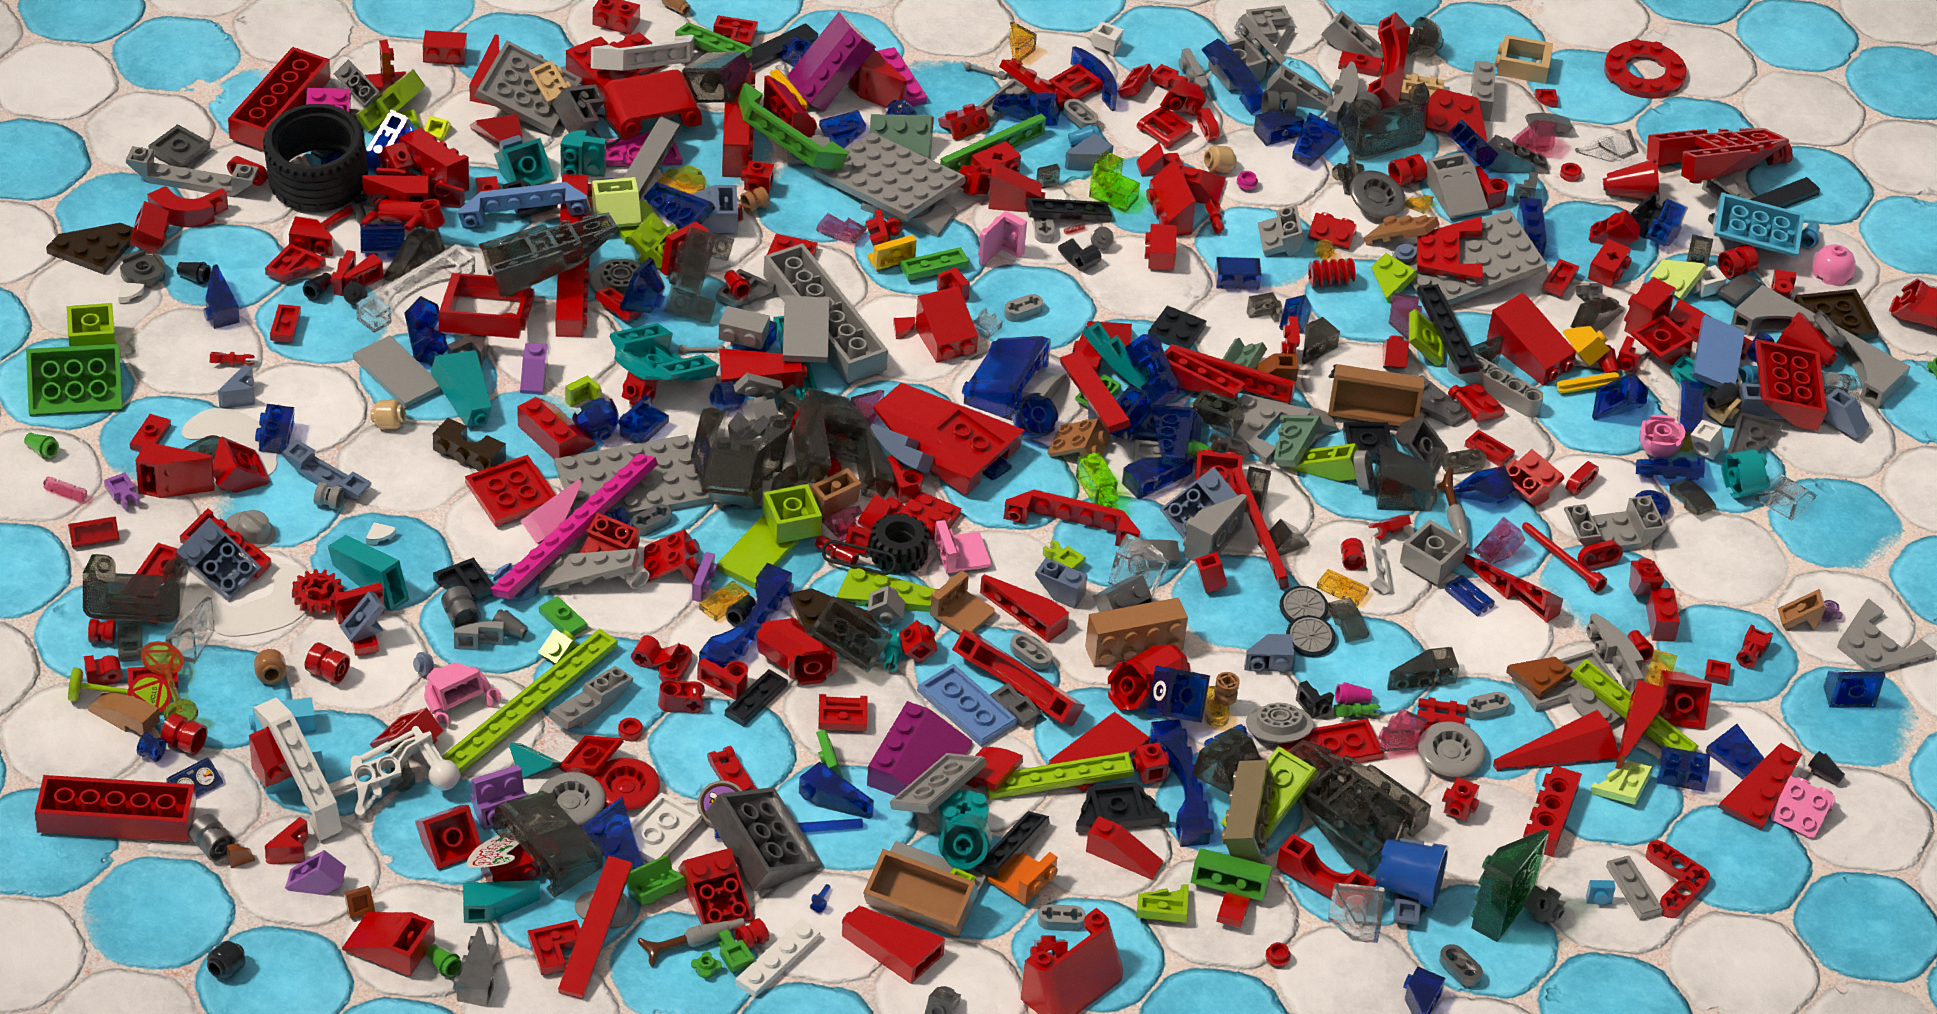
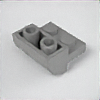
[1258,205,1304,257]

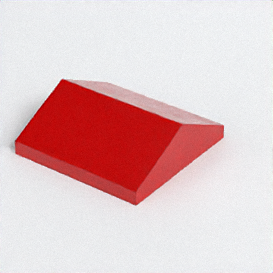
[559,735,624,776]

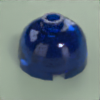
[1012,393,1058,439]
[572,398,619,440]

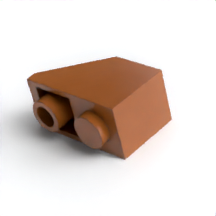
[1255,353,1298,387]

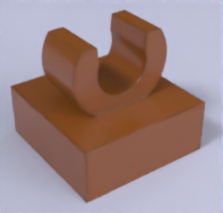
[344,886,375,918]

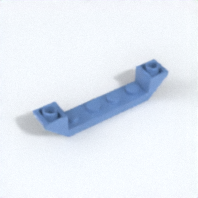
[458,182,591,228]

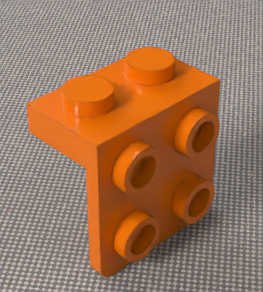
[988,852,1058,905]

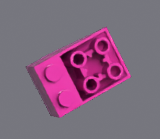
[306,88,351,113]

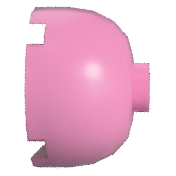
[1811,244,1856,286]
[1639,415,1686,458]

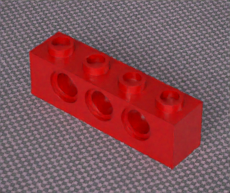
[1523,765,1582,857]

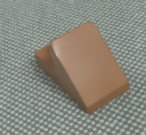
[1777,589,1826,630]

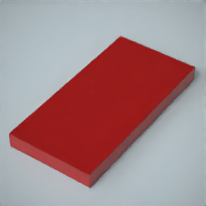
[1048,711,1150,792]
[1278,719,1384,771]

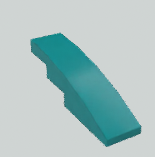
[1082,321,1161,395]

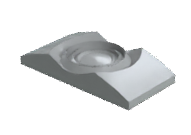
[861,198,957,237]

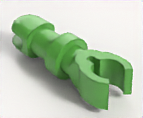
[1334,703,1381,717]

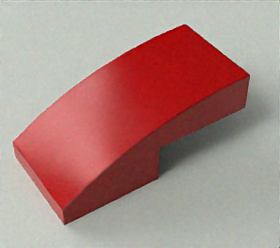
[1216,892,1251,928]

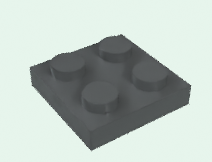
[148,124,210,167]

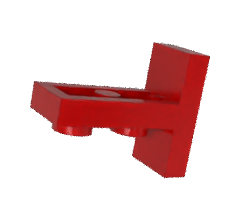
[365,40,406,93]

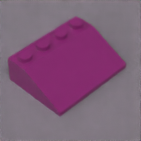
[787,12,876,112]
[867,701,973,796]

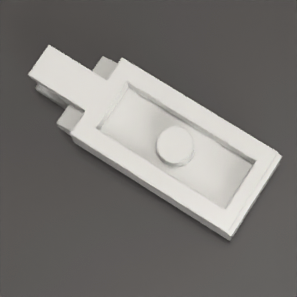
[1363,536,1391,594]

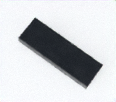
[724,669,788,727]

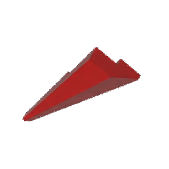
[1462,553,1563,623]
[1493,710,1619,771]

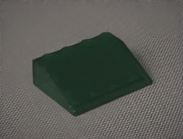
[1471,829,1549,942]

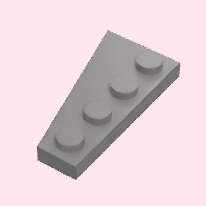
[538,549,639,595]

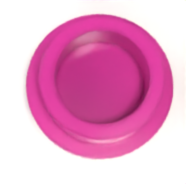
[1237,171,1258,190]

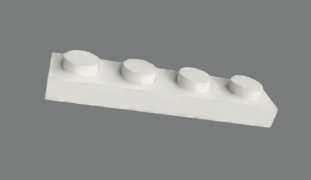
[735,919,821,998]

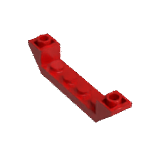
[1003,489,1141,549]

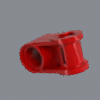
[658,680,705,714]

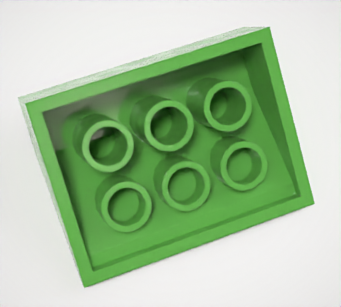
[26,344,122,415]

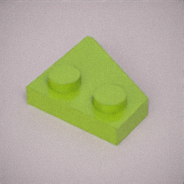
[1371,253,1418,303]
[1136,884,1189,923]

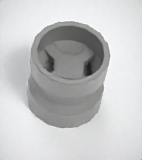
[314,482,344,510]

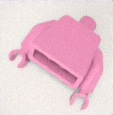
[424,662,501,728]

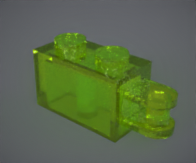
[1076,452,1119,509]

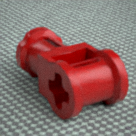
[1736,624,1773,668]

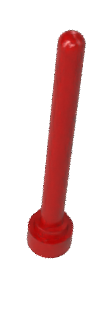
[1522,522,1607,593]

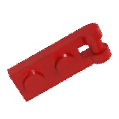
[707,745,757,791]

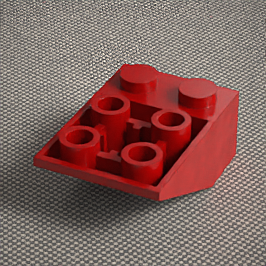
[848,49,907,114]
[362,175,429,226]
[135,441,215,498]
[678,848,753,925]
[342,912,435,976]

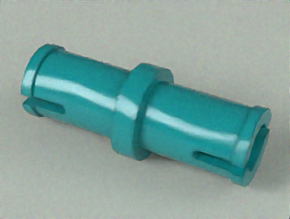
[883,629,903,672]

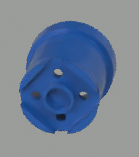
[1376,839,1449,909]

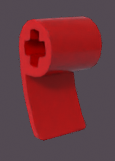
[631,635,680,667]

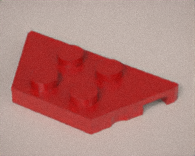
[1408,88,1487,144]

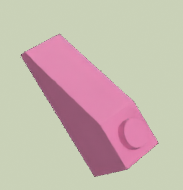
[521,479,582,544]

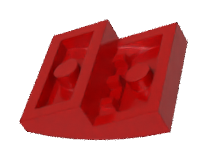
[965,747,1023,791]

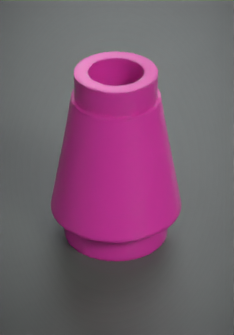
[1335,682,1372,705]

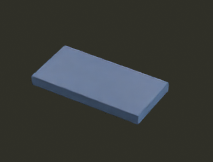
[1691,315,1745,388]
[917,664,1017,747]

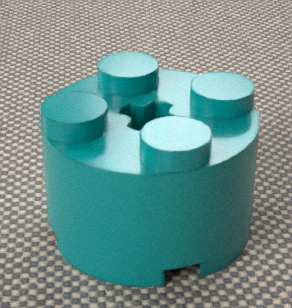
[1721,449,1770,498]
[937,789,989,845]
[938,814,992,870]

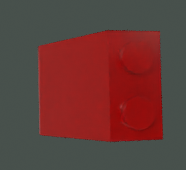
[915,286,978,363]

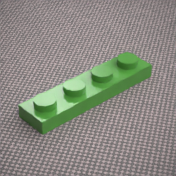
[675,22,753,63]

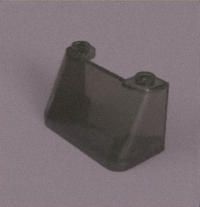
[1337,82,1430,160]
[83,554,188,623]
[493,791,604,898]

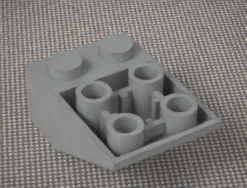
[1425,152,1489,219]

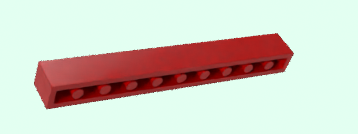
[555,174,592,337]

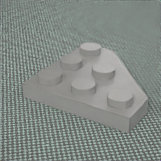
[1234,14,1286,67]

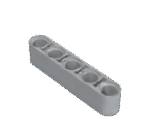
[623,116,681,200]
[1447,353,1543,417]

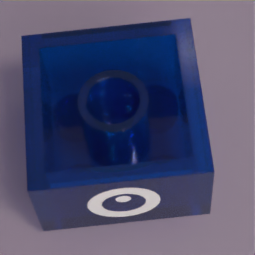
[1147,665,1210,723]

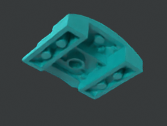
[609,323,719,381]

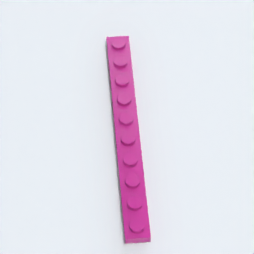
[491,454,658,599]

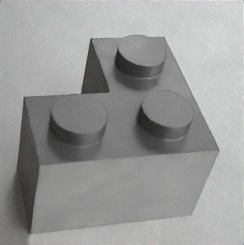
[552,84,604,135]

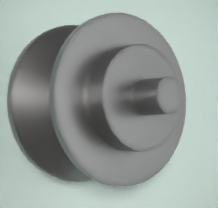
[1091,227,1114,249]

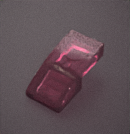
[816,213,867,244]

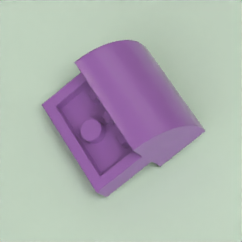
[471,765,530,830]

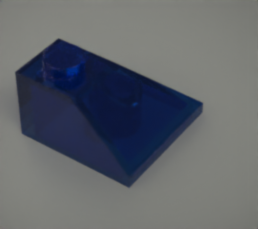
[619,257,665,313]
[1592,372,1649,421]
[1453,466,1516,503]
[1824,670,1885,708]

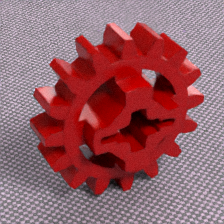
[292,569,344,615]

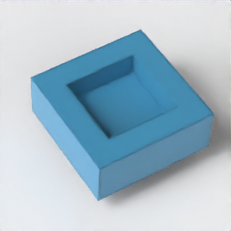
[1586,880,1615,904]

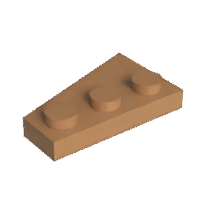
[1364,215,1440,245]

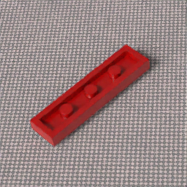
[999,58,1070,108]

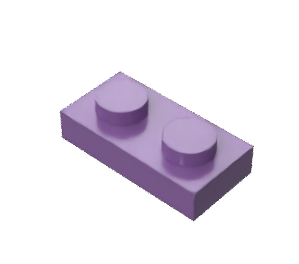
[692,552,718,602]

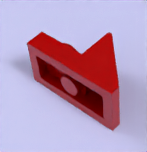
[1136,142,1183,176]
[858,494,904,530]
[265,817,308,864]

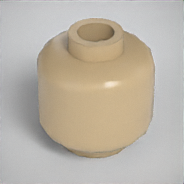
[1204,145,1237,174]
[370,399,406,430]

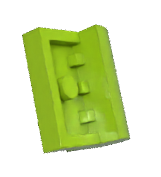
[627,212,678,268]

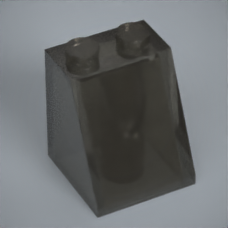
[682,52,751,103]
[1374,445,1437,511]

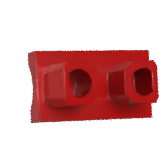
[866,209,903,247]

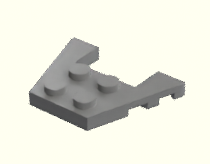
[1219,394,1310,465]
[1837,599,1937,675]

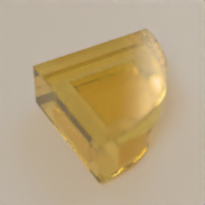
[1405,195,1434,214]

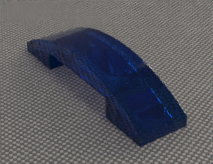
[1201,39,1263,115]
[1070,46,1118,111]

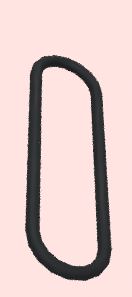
[591,114,622,146]
[822,540,897,575]

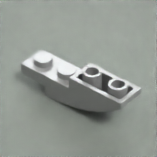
[1325,61,1359,129]
[1586,613,1644,693]
[549,666,633,730]

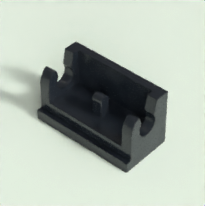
[1631,191,1668,239]

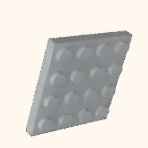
[475,40,582,135]

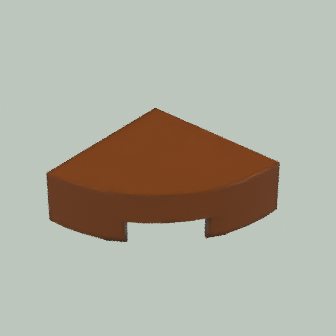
[227,844,255,868]

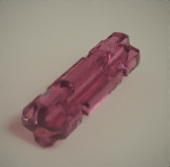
[43,476,87,502]

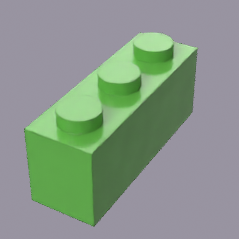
[1190,848,1273,901]

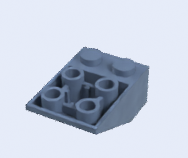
[671,185,738,234]
[1160,467,1238,539]
[174,518,261,601]

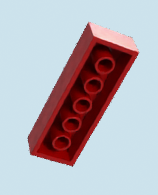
[228,47,331,150]
[722,62,756,177]
[35,775,196,842]

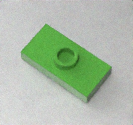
[539,596,587,636]
[816,729,843,782]

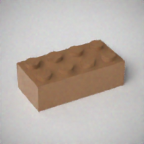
[1328,364,1425,426]
[1085,597,1188,667]
[863,849,978,937]

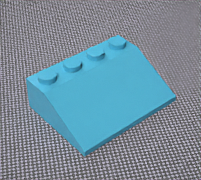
[1713,193,1804,258]

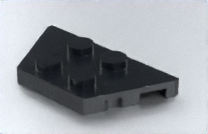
[1075,782,1169,832]

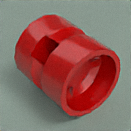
[1388,154,1427,186]
[1718,244,1759,279]
[304,642,351,684]
[160,713,208,755]

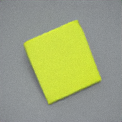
[424,115,452,141]

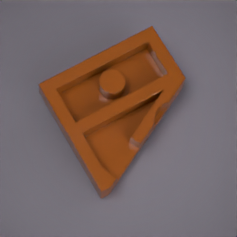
[1506,657,1573,698]

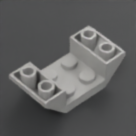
[1564,495,1666,552]

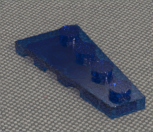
[643,182,716,230]

